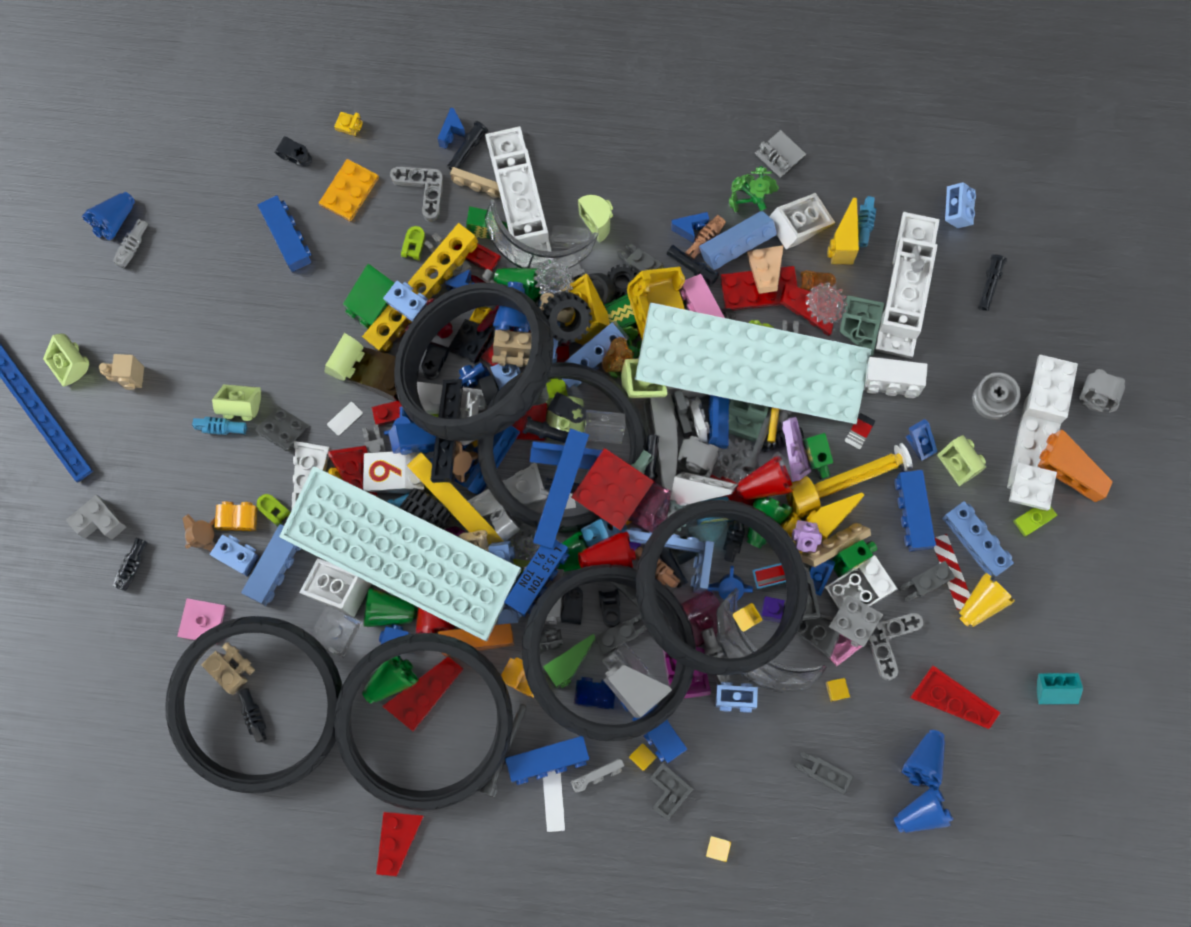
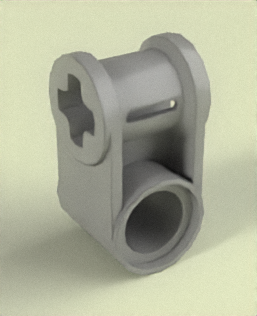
[490,508,521,541]

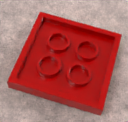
[571,448,654,531]

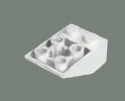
[825,555,898,609]

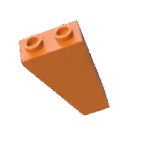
[1038,430,1113,502]
[438,623,514,657]

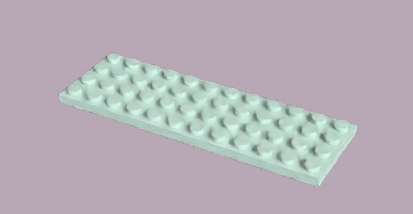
[635,303,872,424]
[279,466,522,641]

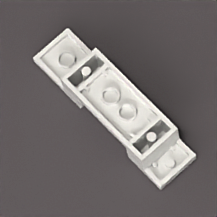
[485,126,553,268]
[875,212,940,359]
[1007,355,1078,511]

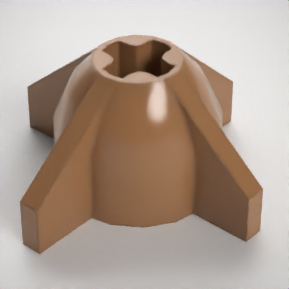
[453,441,478,482]
[182,514,216,551]

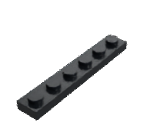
[430,379,463,483]

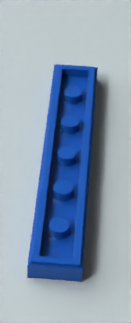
[533,428,589,549]

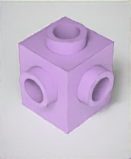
[792,520,822,552]

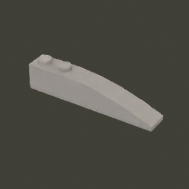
[643,394,678,507]

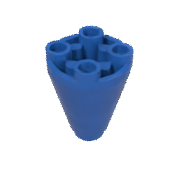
[82,192,135,240]
[493,282,530,333]
[902,730,945,790]
[893,787,954,833]

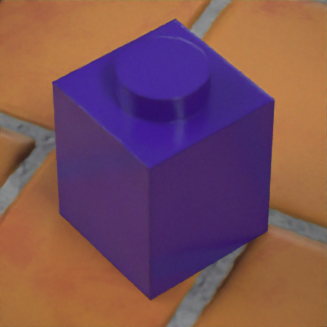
[760,596,785,623]

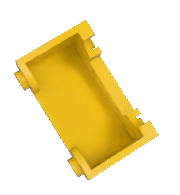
[627,267,685,340]

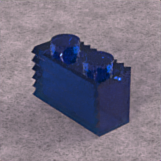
[574,677,615,710]

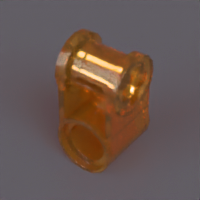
[799,270,836,295]
[602,337,634,372]

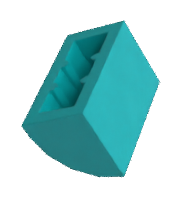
[1037,673,1083,704]

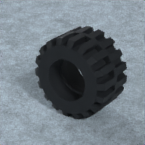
[542,291,592,343]
[400,488,453,529]

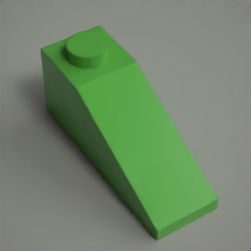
[543,634,596,689]

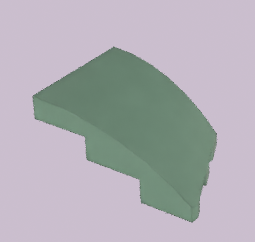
[839,295,884,356]
[729,399,769,441]

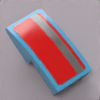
[752,563,786,589]

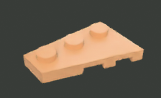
[747,245,783,294]

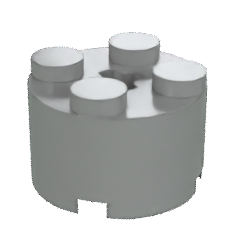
[1080,369,1125,413]
[677,436,719,477]

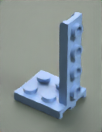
[625,528,714,594]

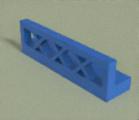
[708,395,729,449]
[454,425,520,495]
[529,441,612,470]

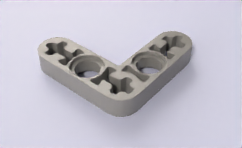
[390,167,443,222]
[868,613,923,681]

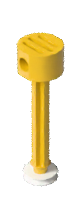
[785,443,913,518]

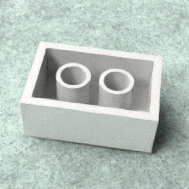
[863,357,927,398]

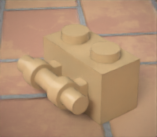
[492,330,532,367]
[99,354,144,390]
[201,642,255,695]

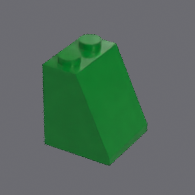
[343,264,394,330]

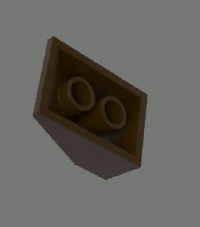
[347,347,399,401]

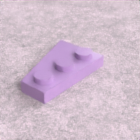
[783,417,812,482]

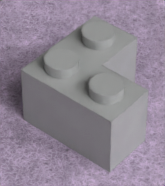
[66,495,127,540]

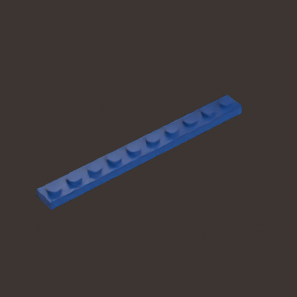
[0,343,94,483]

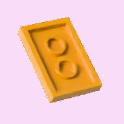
[319,159,379,222]

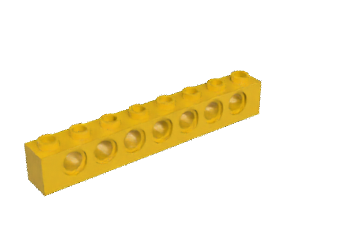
[362,223,478,353]

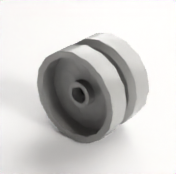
[972,372,1020,420]

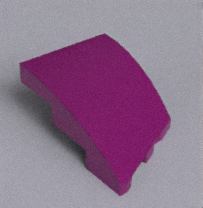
[663,647,711,699]

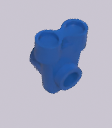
[458,362,491,388]

